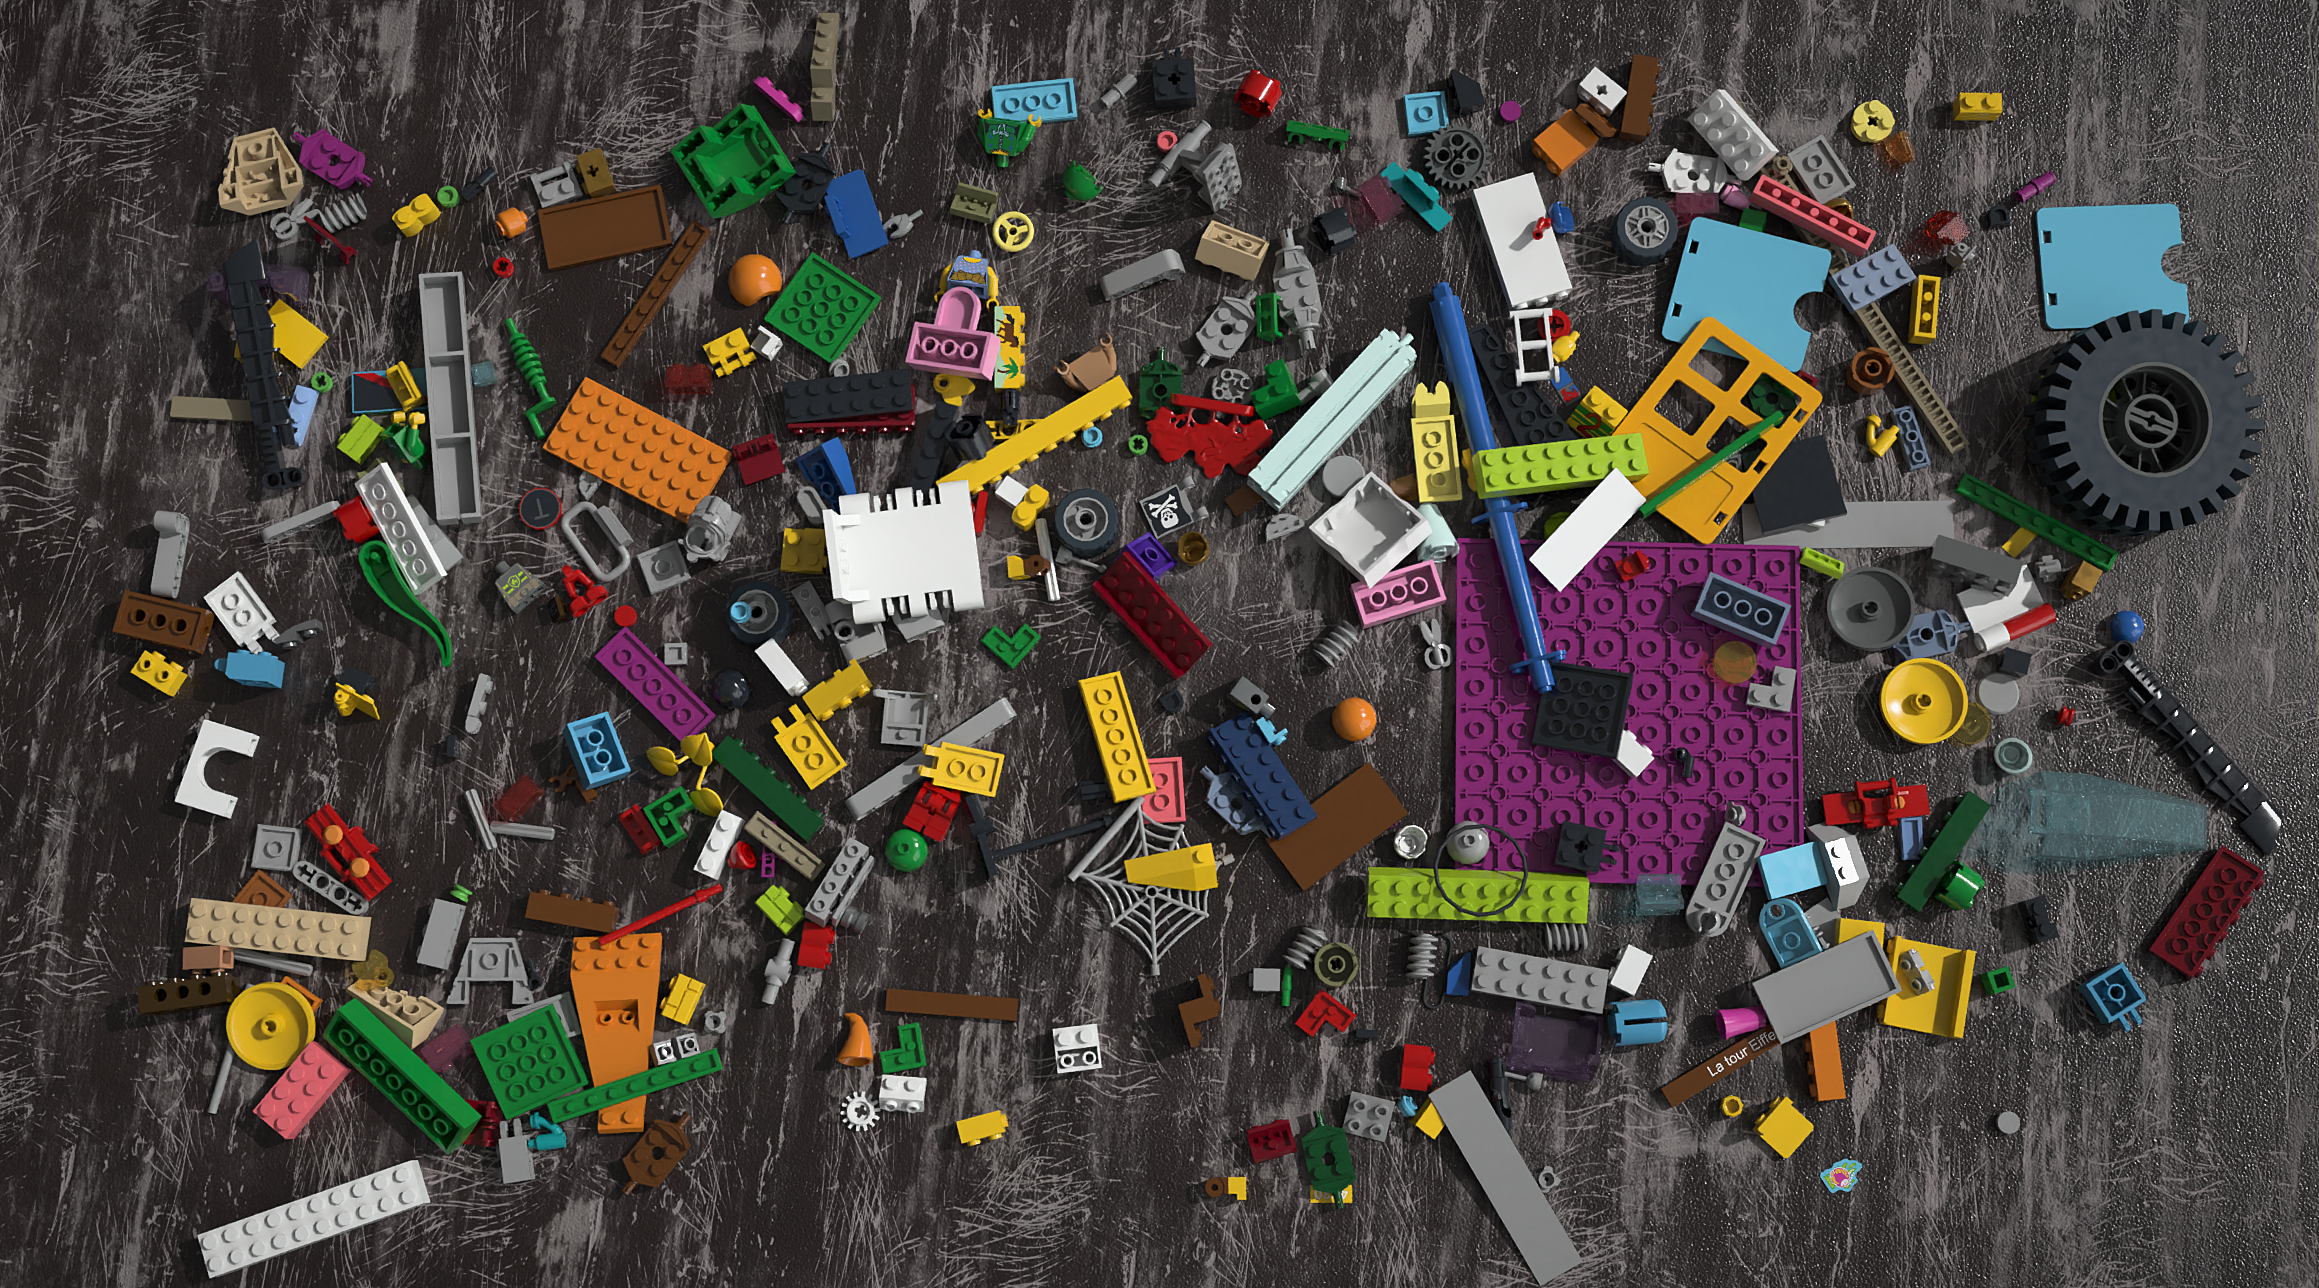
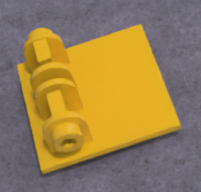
[334,683,380,720]

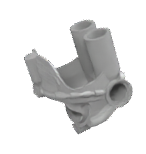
[678,495,742,563]

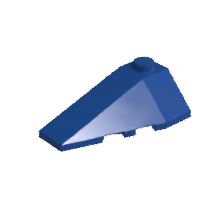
[795,437,857,515]

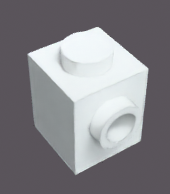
[995,475,1028,509]

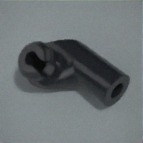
[1674,747,1695,778]

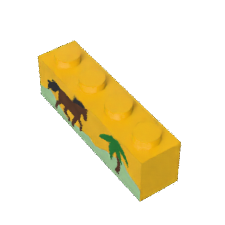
[995,306,1025,393]

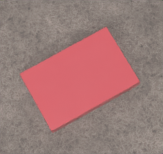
[1141,757,1186,825]

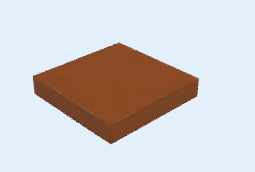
[232,869,293,908]

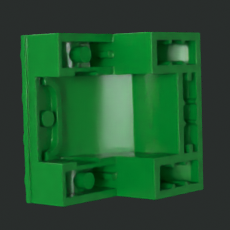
[670,104,796,219]

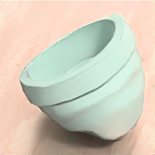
[1994,738,2032,774]

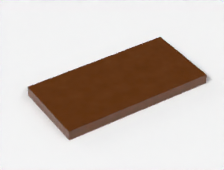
[538,185,673,271]
[1265,762,1408,891]

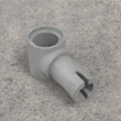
[1299,369,1334,406]

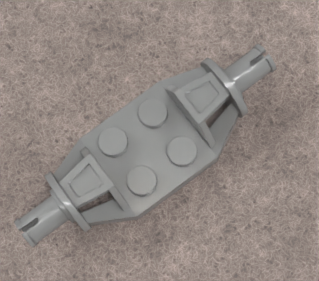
[1272,229,1322,353]

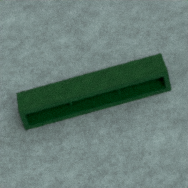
[712,735,826,842]
[1892,790,1991,913]

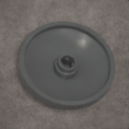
[1827,567,1915,651]

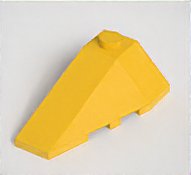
[1124,843,1218,891]

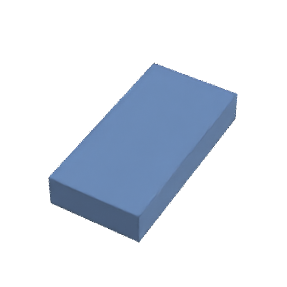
[1898,816,1923,860]

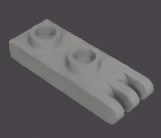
[791,581,836,640]

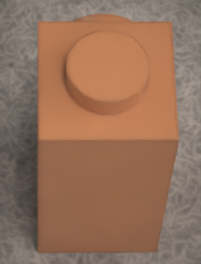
[182,945,234,974]

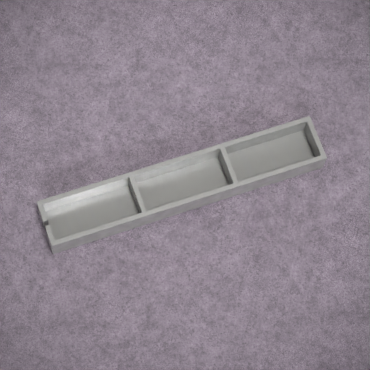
[419,271,483,526]

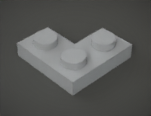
[1745,666,1796,713]

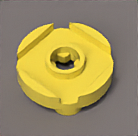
[1851,100,1895,143]

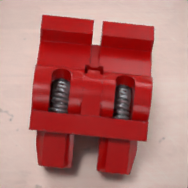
[902,780,961,842]

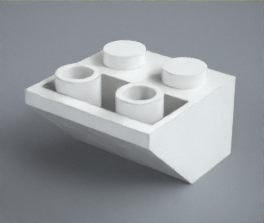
[1053,1024,1102,1073]

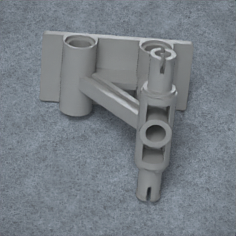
[1147,120,1242,213]

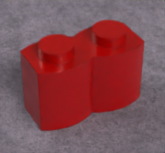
[797,922,836,969]
[1399,1044,1435,1091]

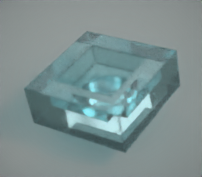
[471,361,497,387]

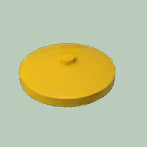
[1879,658,1968,745]
[226,982,316,1070]

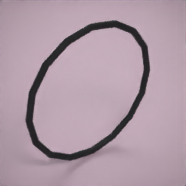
[1433,824,1528,917]

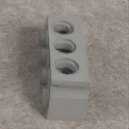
[805,837,874,927]

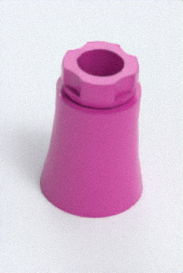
[1715,1006,1767,1040]

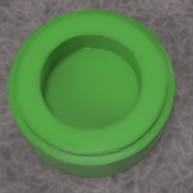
[437,186,459,208]

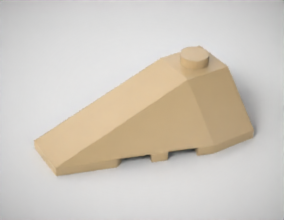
[347,978,444,1050]

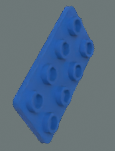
[824,169,888,259]

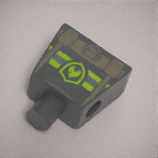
[495,561,548,614]
[1224,676,1275,719]

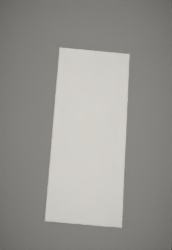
[1529,468,1646,591]

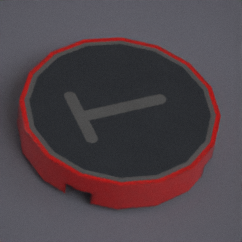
[519,488,562,530]

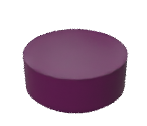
[1499,101,1521,123]

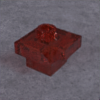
[1924,210,1971,246]

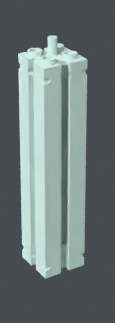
[1247,328,1417,513]

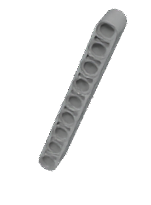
[845,698,1017,821]

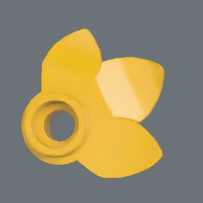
[933,373,975,407]

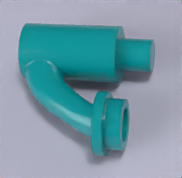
[528,1112,566,1151]

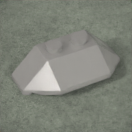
[406,493,464,571]
[1805,822,1870,911]

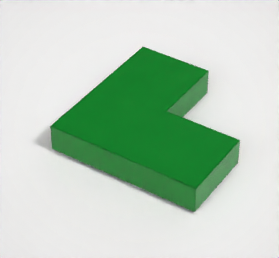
[981,623,1041,670]
[879,1022,927,1074]

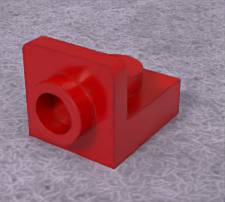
[1613,550,1650,583]

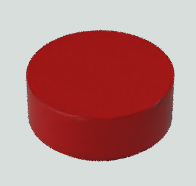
[614,605,637,628]

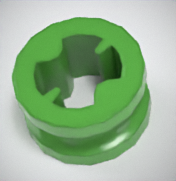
[311,372,333,393]
[1129,435,1148,456]
[450,883,472,902]

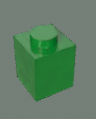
[1980,966,2015,995]

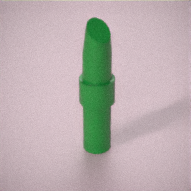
[1280,964,1292,1007]

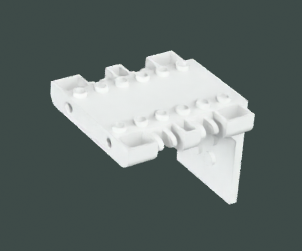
[822,480,985,625]

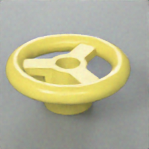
[992,211,1034,252]

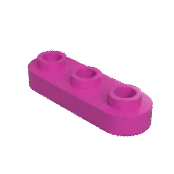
[752,76,804,123]

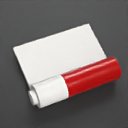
[1956,564,2057,652]

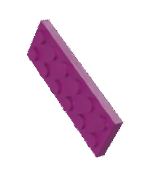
[595,626,716,742]

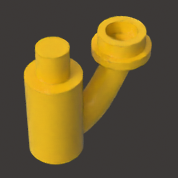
[1866,414,1899,458]

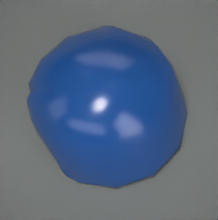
[1547,202,1574,233]
[2109,610,2144,644]

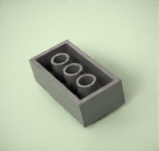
[1924,535,2024,597]

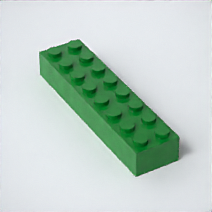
[322,998,482,1155]

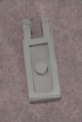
[465,673,493,735]

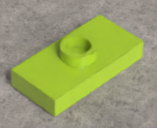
[1799,547,1844,580]

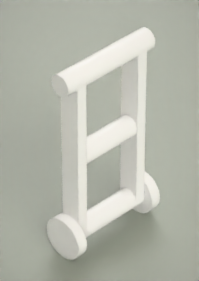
[1509,308,1560,386]

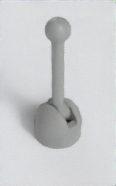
[1055,545,1107,573]
[1505,1072,1543,1091]

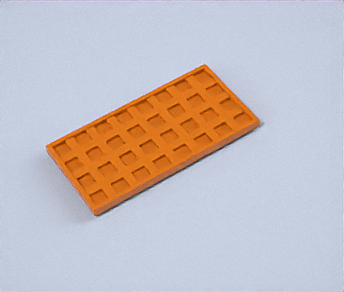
[543,377,733,525]

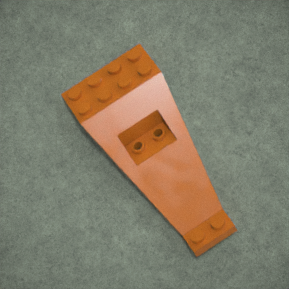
[570,933,662,1134]

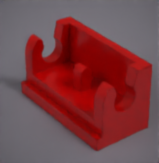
[619,804,662,855]

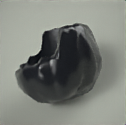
[712,669,751,710]

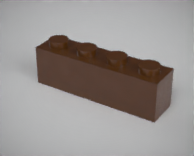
[1618,54,1661,143]
[525,889,620,933]

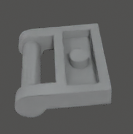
[530,160,583,209]

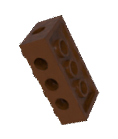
[112,590,215,655]

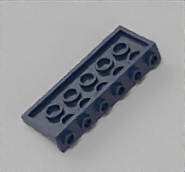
[1206,710,1318,842]

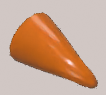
[836,1013,873,1067]

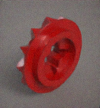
[1537,310,1571,343]

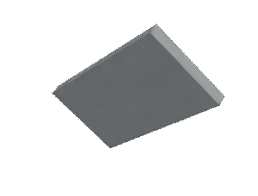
[1751,930,1902,1044]

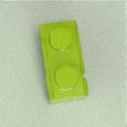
[337,414,385,465]
[755,885,805,935]

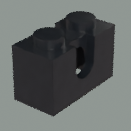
[2017,895,2060,945]

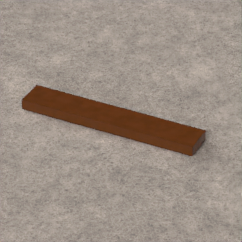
[885,989,1018,1021]

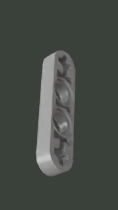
[260,501,340,543]
[293,861,369,915]

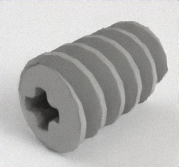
[318,193,367,233]
[1313,620,1359,667]
[1282,921,1328,970]
[1545,922,1592,951]
[1406,932,1438,979]

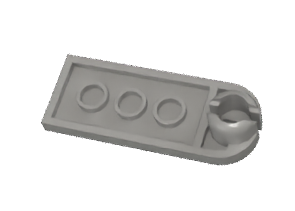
[1685,822,1766,937]

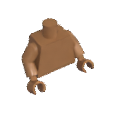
[1054,332,1116,393]

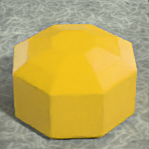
[1720,1095,1743,1117]

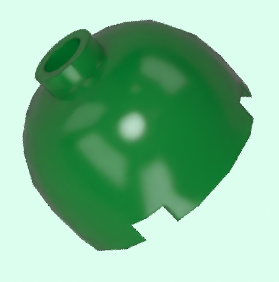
[1062,161,1103,202]
[885,829,928,872]

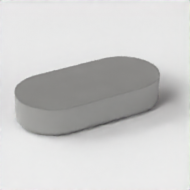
[797,486,827,526]

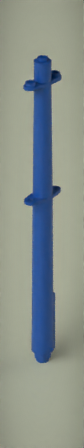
[1429,282,1567,694]

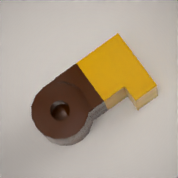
[1007,555,1051,580]
[1205,1177,1246,1200]

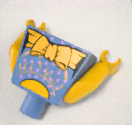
[934,250,999,311]

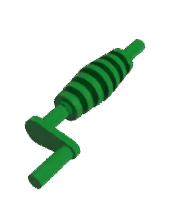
[505,318,556,439]

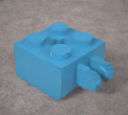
[214,650,285,688]
[2078,962,2146,1032]

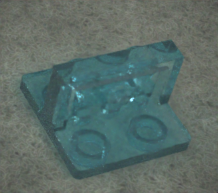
[1635,874,1684,915]

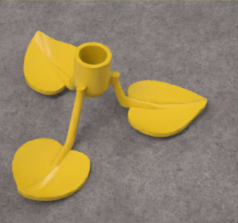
[646,733,723,817]

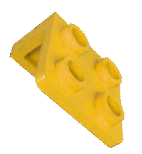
[1752,1096,1814,1158]

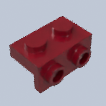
[1246,1119,1297,1163]

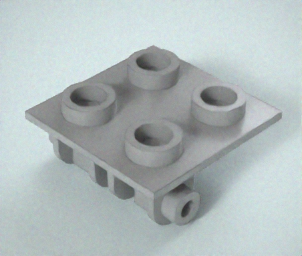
[1804,897,1841,955]
[1342,1091,1395,1142]

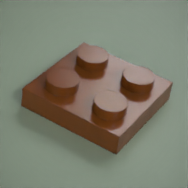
[1575,104,1619,138]

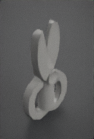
[270,199,319,240]
[1420,619,1453,670]

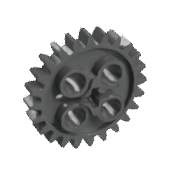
[1423,122,1492,191]

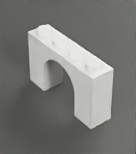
[175,719,260,819]

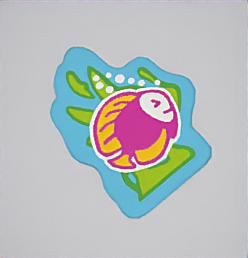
[1820,1159,1862,1193]

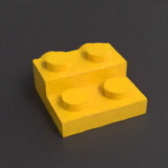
[781,528,828,575]

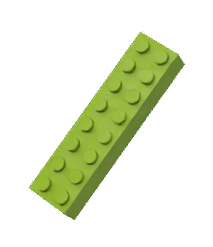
[1471,433,1649,499]

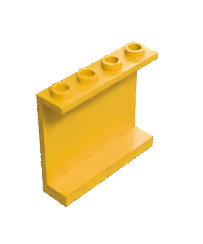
[1877,935,1976,1039]

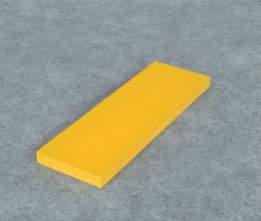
[1078,671,1156,803]

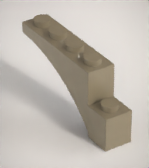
[810,12,840,121]

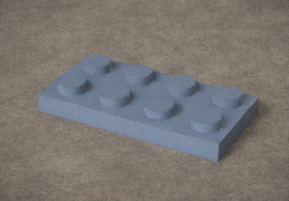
[1828,243,1917,314]

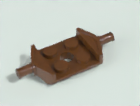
[621,1111,692,1195]

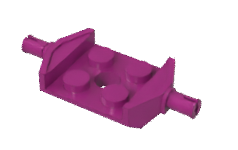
[292,129,373,190]

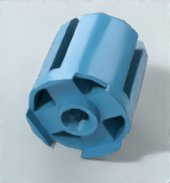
[1608,999,1668,1047]

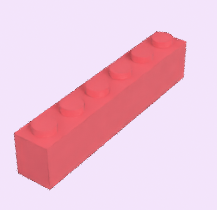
[1748,174,1876,258]

